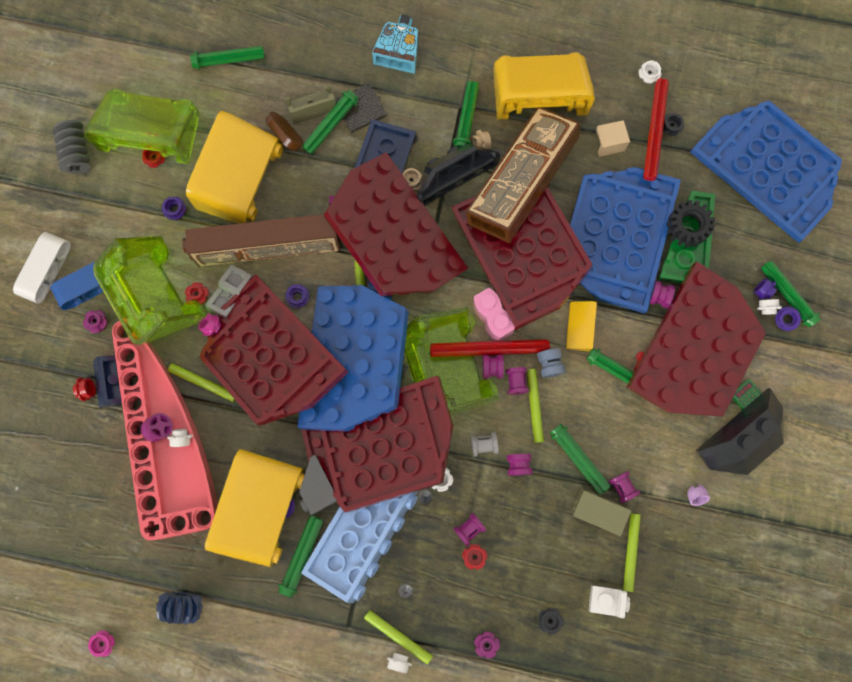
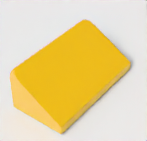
[566,301,597,352]

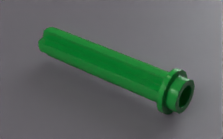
[190,46,265,70]
[453,81,479,147]
[302,90,358,154]
[761,261,821,328]
[586,347,634,384]
[550,424,610,495]
[278,516,323,598]

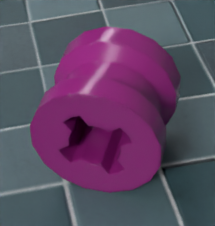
[649,280,675,309]
[482,355,504,379]
[141,413,173,442]
[506,454,533,476]

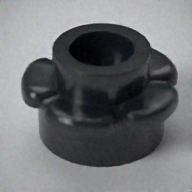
[663,113,684,136]
[538,608,563,634]

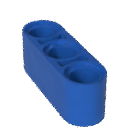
[50,256,125,310]

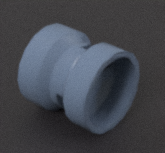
[537,348,566,378]

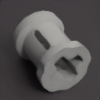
[470,432,498,457]

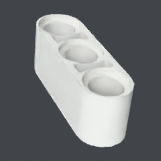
[13,232,70,304]

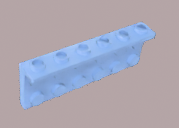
[301,491,418,603]

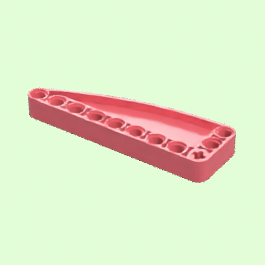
[112,320,218,540]

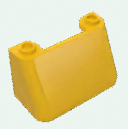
[493,52,594,120]
[186,111,283,224]
[205,449,305,567]

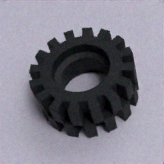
[666,200,715,248]

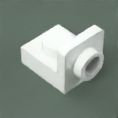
[589,585,630,618]

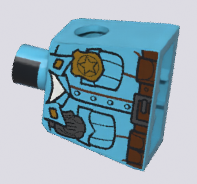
[372,15,418,74]

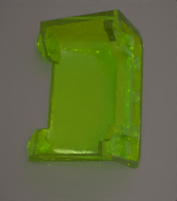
[84,89,200,164]
[93,236,207,345]
[404,307,499,415]

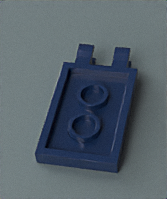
[355,119,416,174]

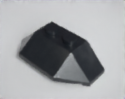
[417,144,501,206]
[696,388,784,475]

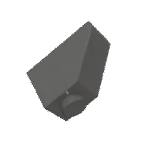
[299,455,337,515]

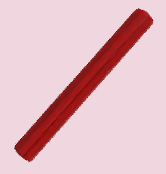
[643,78,669,181]
[430,339,550,357]

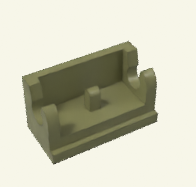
[285,84,336,124]
[572,486,632,536]

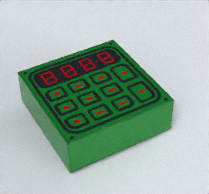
[732,379,762,410]

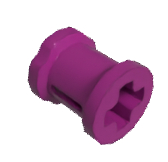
[505,367,530,395]
[608,471,640,503]
[453,512,486,546]

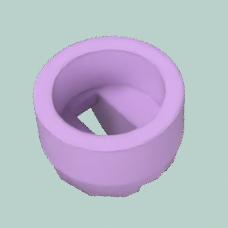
[687,484,710,506]

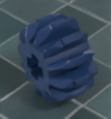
[156,591,203,624]

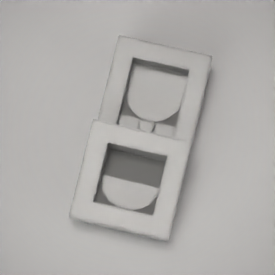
[205,264,252,318]

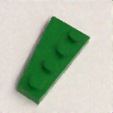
[658,191,715,283]

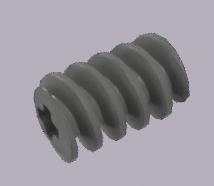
[52,120,91,174]

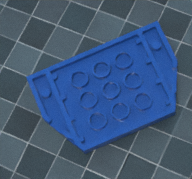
[690,100,842,243]
[570,167,681,314]
[297,285,409,432]

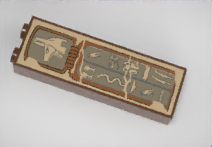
[466,107,580,243]
[182,214,340,267]

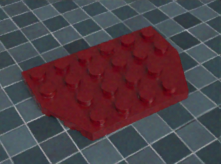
[324,152,468,296]
[451,187,593,330]
[626,262,766,417]
[199,275,348,426]
[301,375,454,513]

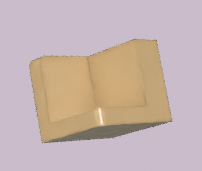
[596,120,630,157]

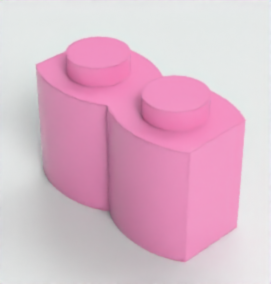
[472,288,515,341]

